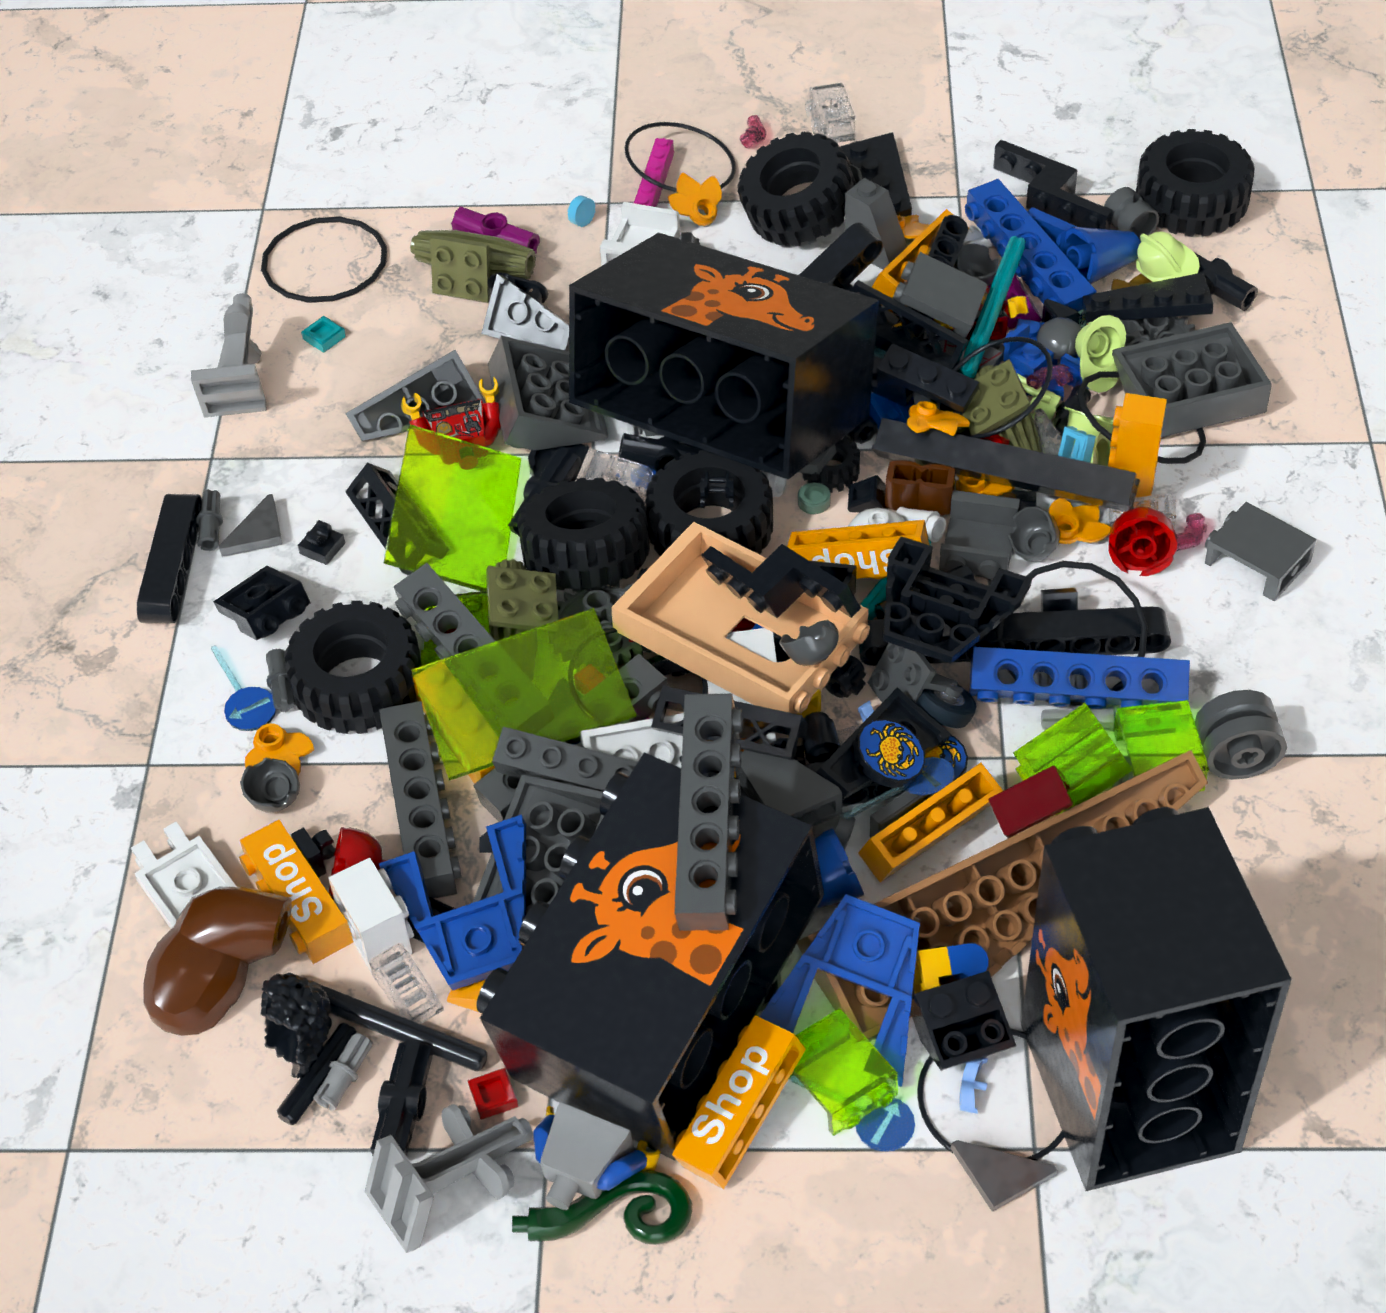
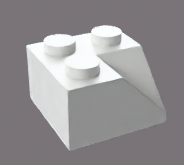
[328,858,414,974]

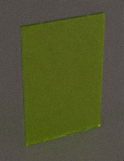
[383,424,521,593]
[412,608,636,781]

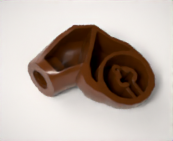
[143,886,292,1036]

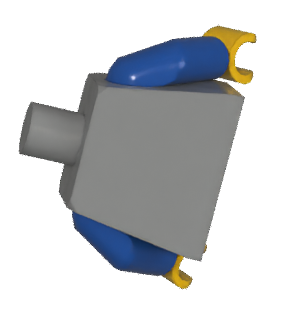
[533,1102,661,1210]

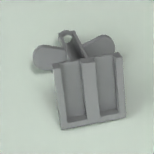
[191,293,266,418]
[365,1104,533,1253]

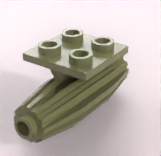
[410,230,536,303]
[962,359,1042,452]
[486,559,559,682]

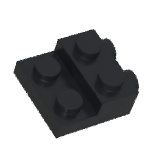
[213,565,311,640]

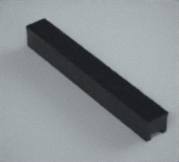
[872,418,1140,512]

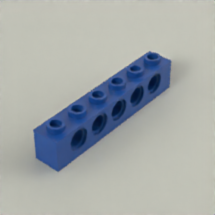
[965,178,1097,312]
[969,647,1190,714]

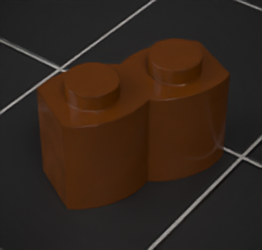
[885,460,955,516]

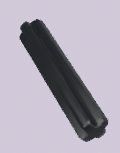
[277,1023,357,1125]

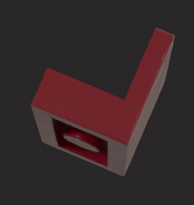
[988,765,1073,838]

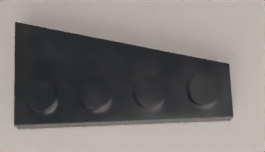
[840,132,912,217]

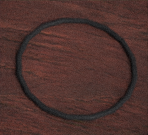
[261,216,387,303]
[1077,371,1206,464]
[996,561,1148,706]

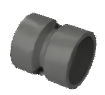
[1104,187,1159,241]

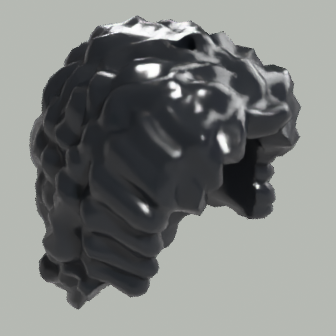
[261,974,332,1078]

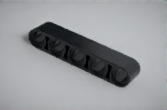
[897,215,968,337]
[799,223,883,289]
[137,494,202,623]

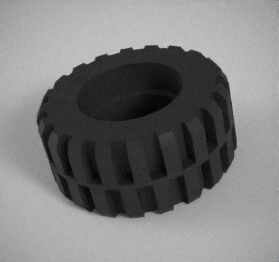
[1136,129,1255,237]
[738,132,856,246]
[645,450,773,556]
[517,478,650,592]
[284,601,423,734]

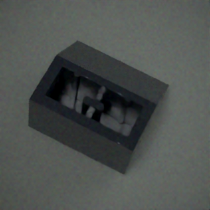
[910,971,1016,1071]

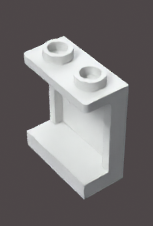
[600,202,680,266]

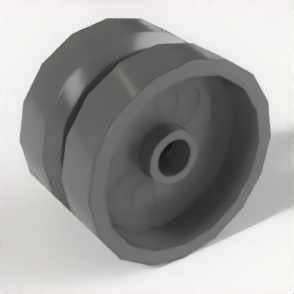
[1194,690,1287,780]

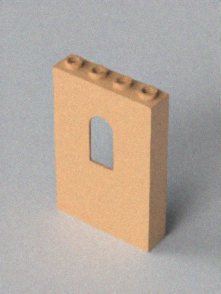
[612,522,870,714]

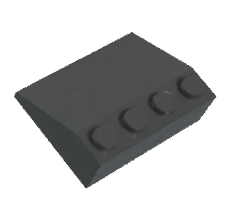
[1112,322,1272,437]
[488,335,608,450]
[473,774,604,914]

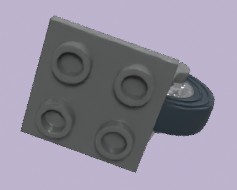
[867,643,976,728]

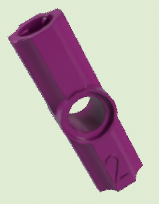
[451,206,540,254]

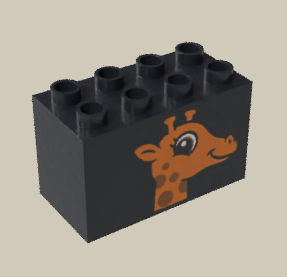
[569,232,879,480]
[477,752,824,1161]
[1021,807,1292,1191]

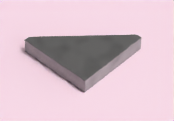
[219,494,282,557]
[950,1140,1057,1212]

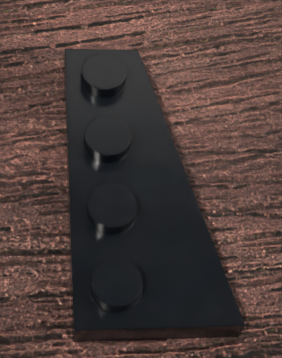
[1083,272,1213,323]
[816,688,952,799]

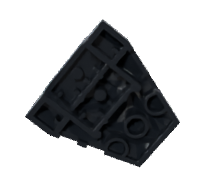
[883,536,1033,663]

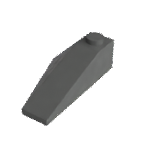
[345,350,486,441]

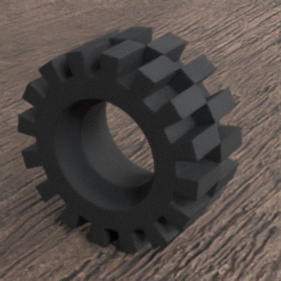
[802,436,860,493]

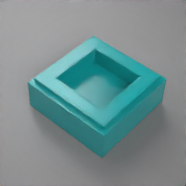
[301,316,346,353]

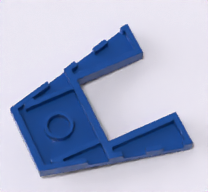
[379,814,526,991]
[759,894,920,1087]

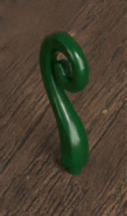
[512,1170,692,1245]

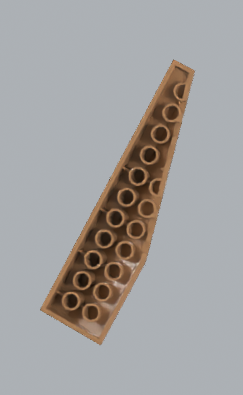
[797,750,1208,1044]

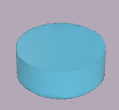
[568,195,595,227]

